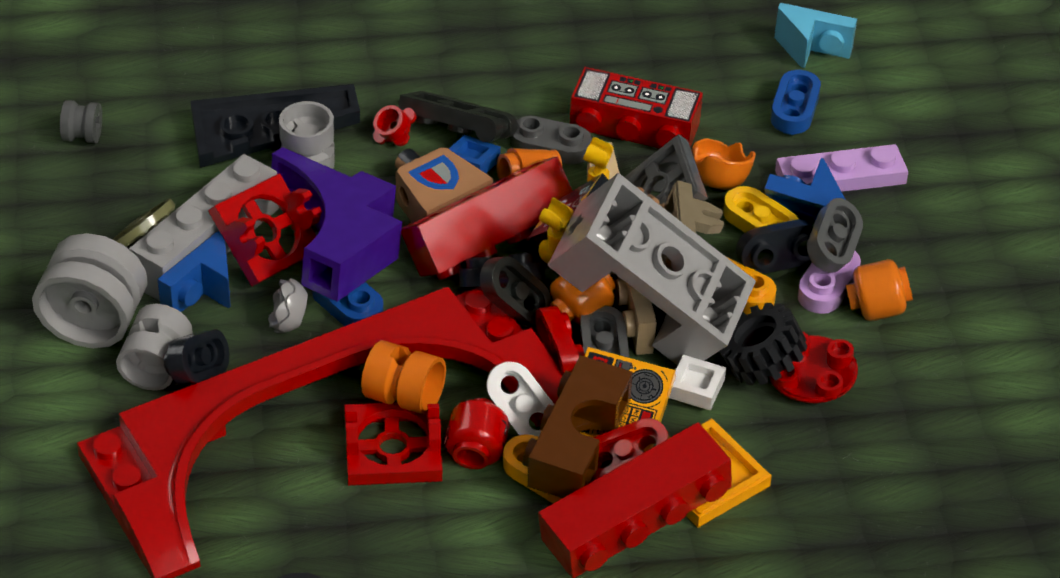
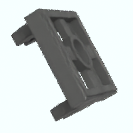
[624,134,708,233]

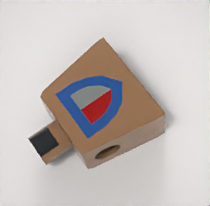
[395,148,493,223]

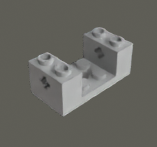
[547,173,756,365]

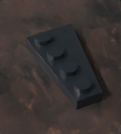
[191,84,360,168]

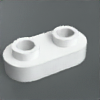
[486,361,555,437]

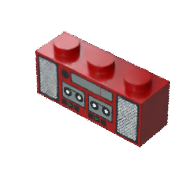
[570,67,703,148]

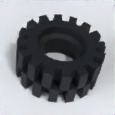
[720,303,807,385]

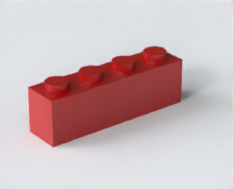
[401,156,572,280]
[538,422,732,578]

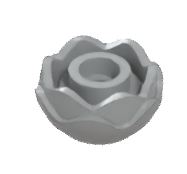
[268,278,308,333]

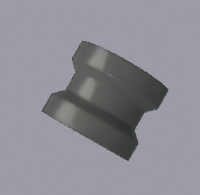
[60,100,102,144]

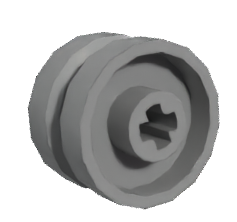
[32,233,148,349]

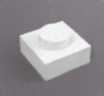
[669,354,726,410]

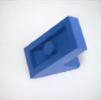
[764,158,846,220]
[157,231,231,312]

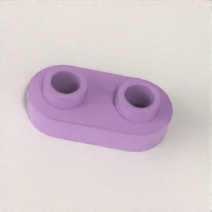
[798,251,861,314]

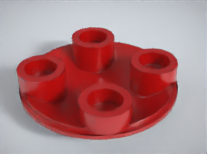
[769,331,858,403]

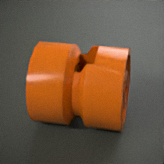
[361,340,446,415]

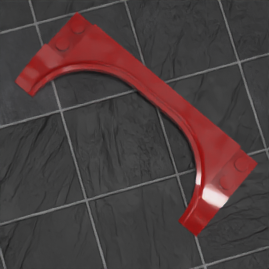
[77,286,562,578]

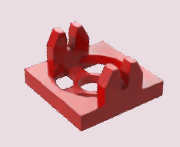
[208,173,322,287]
[344,402,443,486]

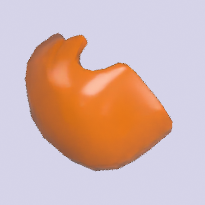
[691,138,756,190]

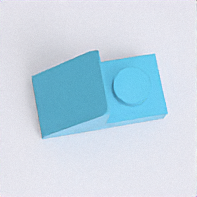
[774,3,857,68]

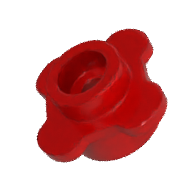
[373,105,417,147]

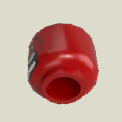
[444,398,510,469]

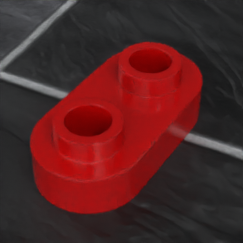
[535,305,585,375]
[592,418,670,481]

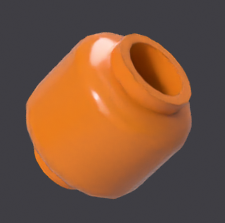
[845,259,913,321]
[550,274,616,326]

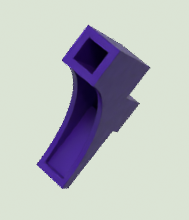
[271,147,402,302]

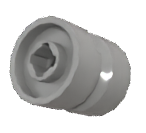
[279,101,335,169]
[116,304,193,391]

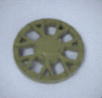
[112,198,176,247]

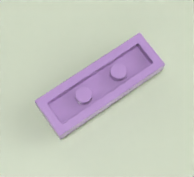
[775,144,908,192]

